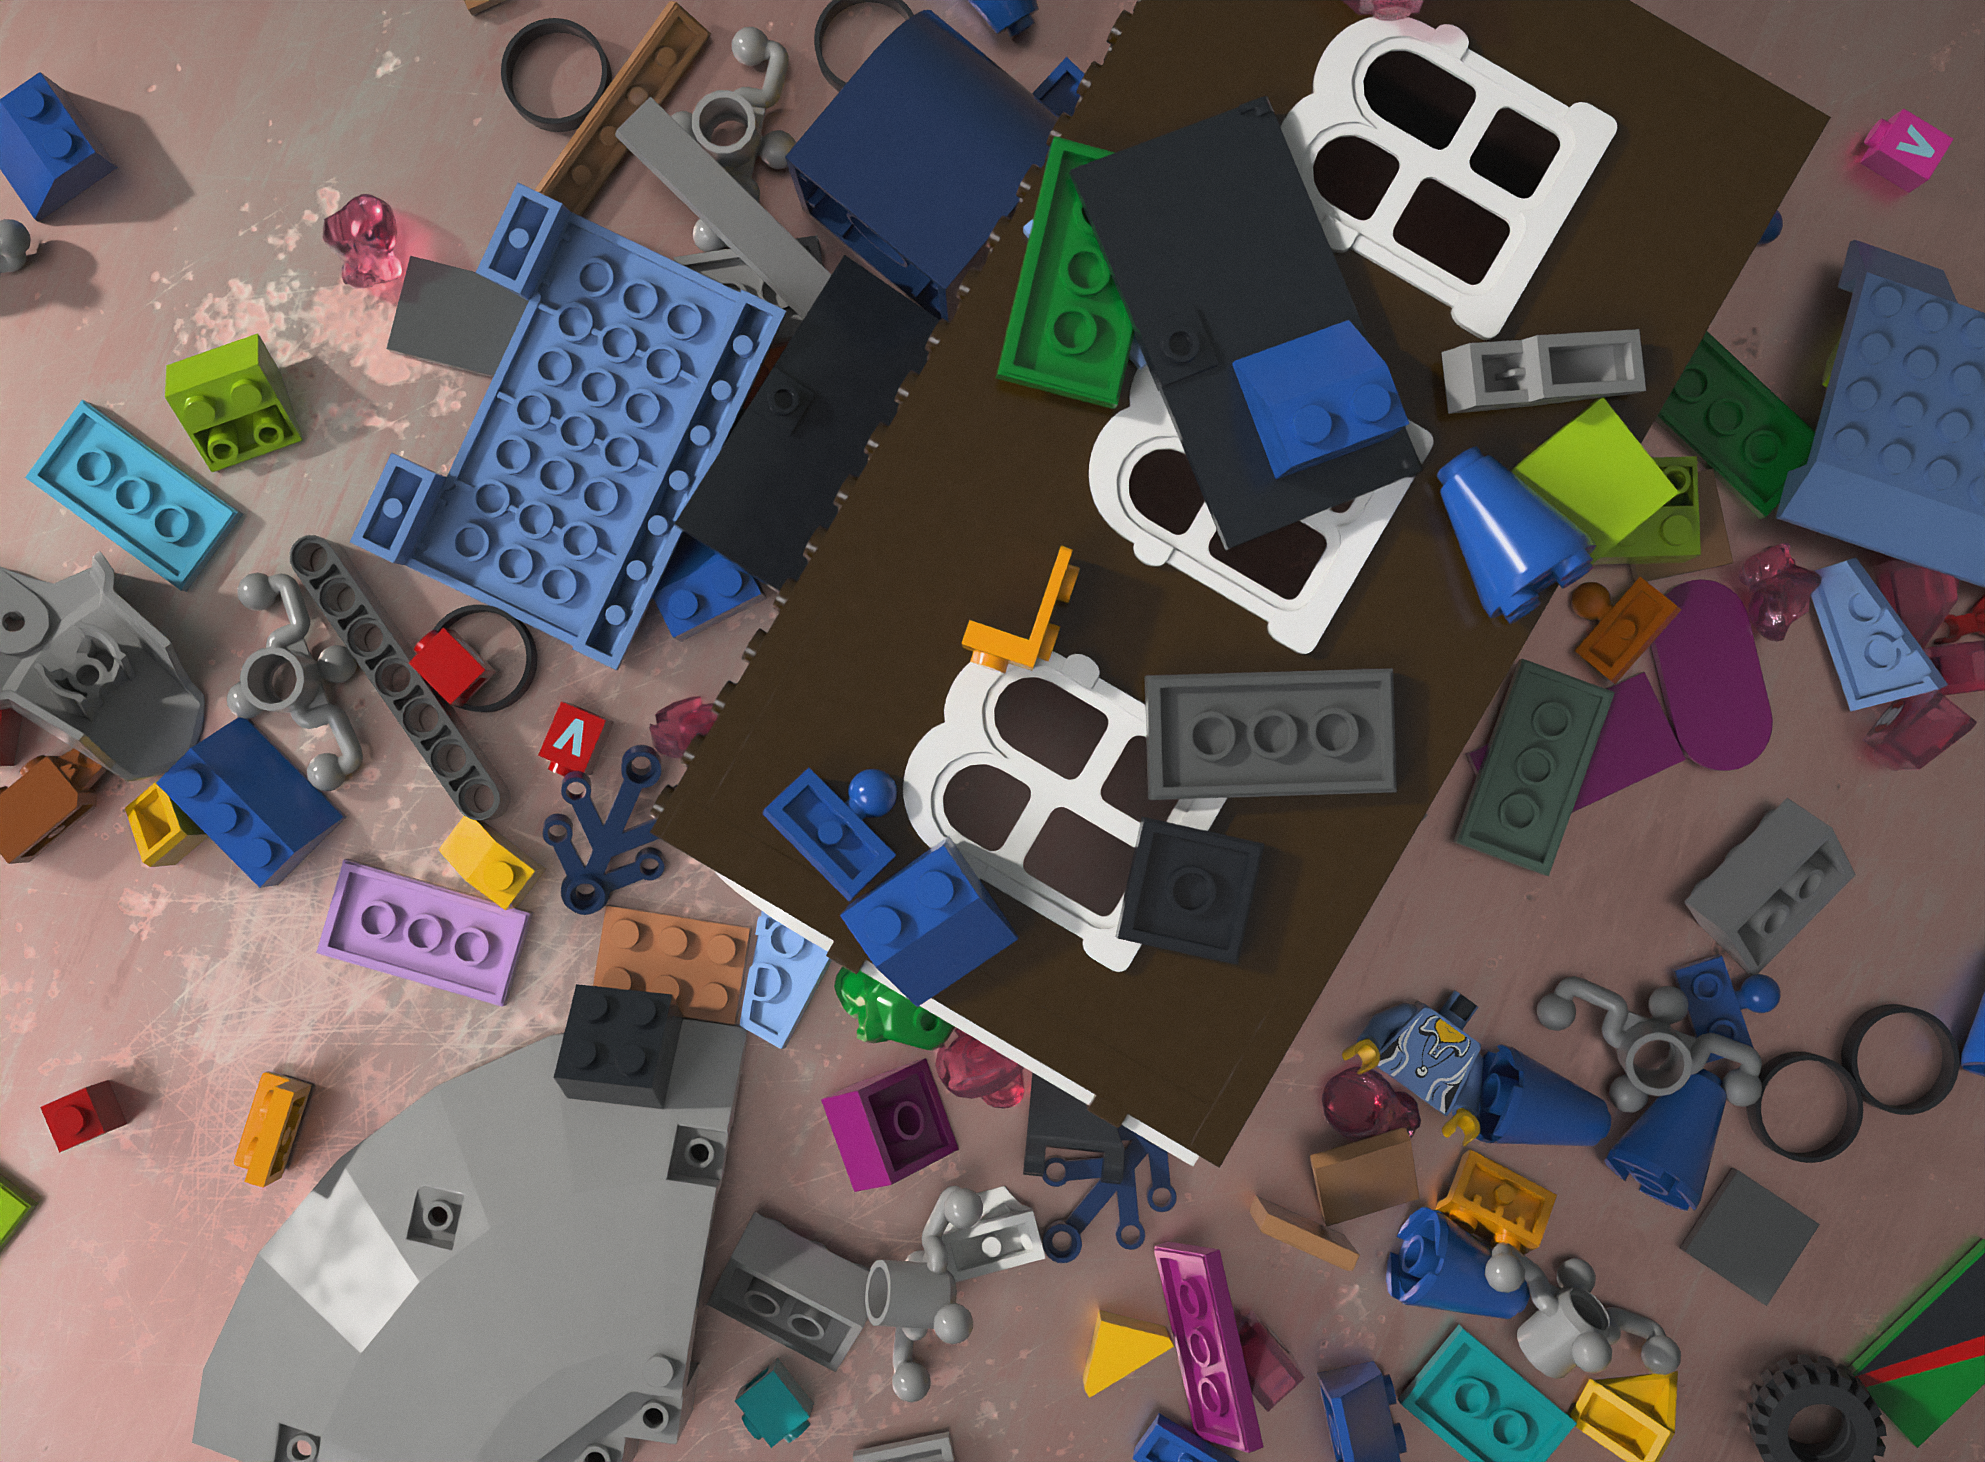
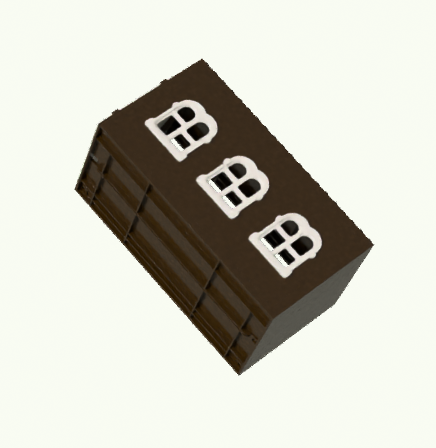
[649,0,1831,1168]

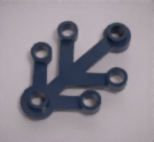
[543,745,664,915]
[1042,1125,1177,1263]

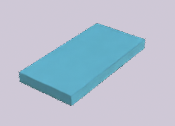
[25,400,243,592]

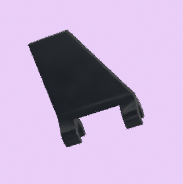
[1023,1072,1124,1184]

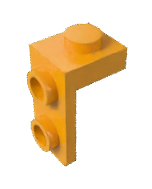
[962,546,1080,674]

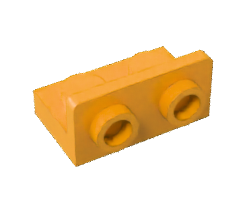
[234,1071,312,1188]
[1435,1149,1557,1254]

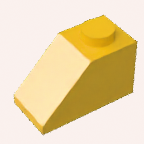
[439,816,546,910]

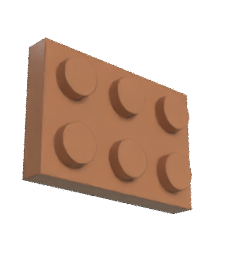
[593,905,752,1025]

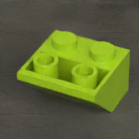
[165,333,303,472]
[1592,456,1701,565]

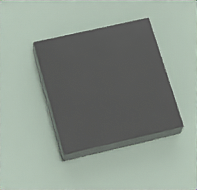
[1680,1168,1820,1306]

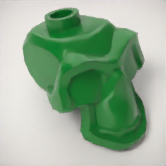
[834,967,955,1051]

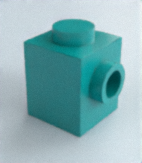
[735,1358,814,1448]

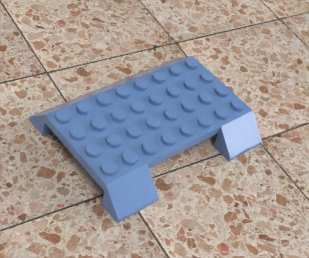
[350,183,787,670]
[1776,239,1985,588]

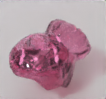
[322,194,402,289]
[1739,542,1822,642]
[1322,1066,1421,1142]

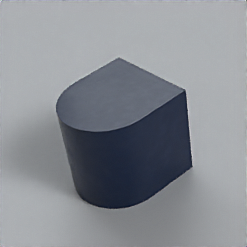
[785,10,1060,322]

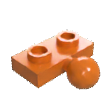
[1571,577,1681,684]

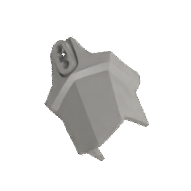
[0,551,205,782]

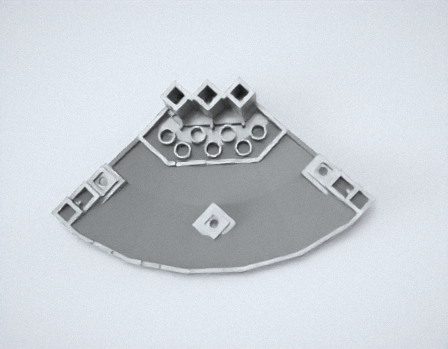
[192,1017,749,1462]

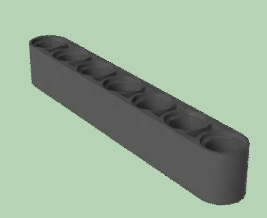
[290,535,510,820]

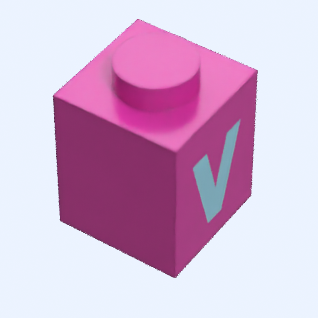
[1860,108,1953,193]

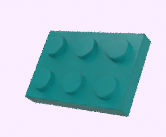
[1397,1324,1577,1462]

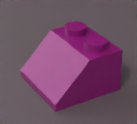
[821,1058,959,1192]

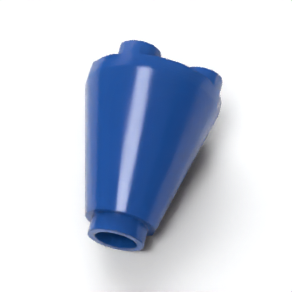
[1436,446,1597,624]

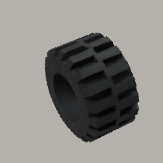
[1746,1354,1887,1462]

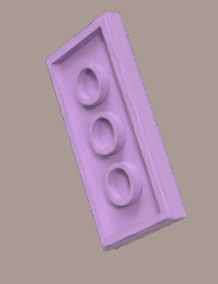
[316,859,533,1007]

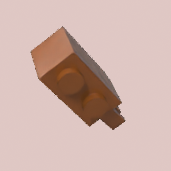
[0,748,107,864]

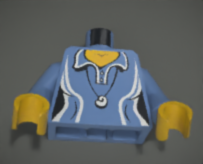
[1342,990,1483,1146]

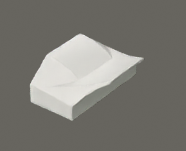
[942,1186,1046,1282]

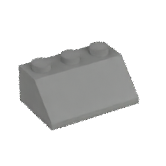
[1684,798,1856,976]
[706,1212,870,1372]

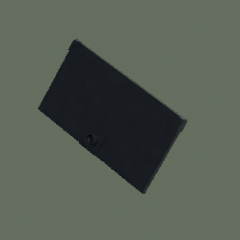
[1069,96,1424,550]
[674,255,940,593]

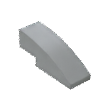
[1442,329,1646,414]

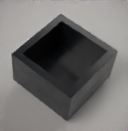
[553,984,683,1109]

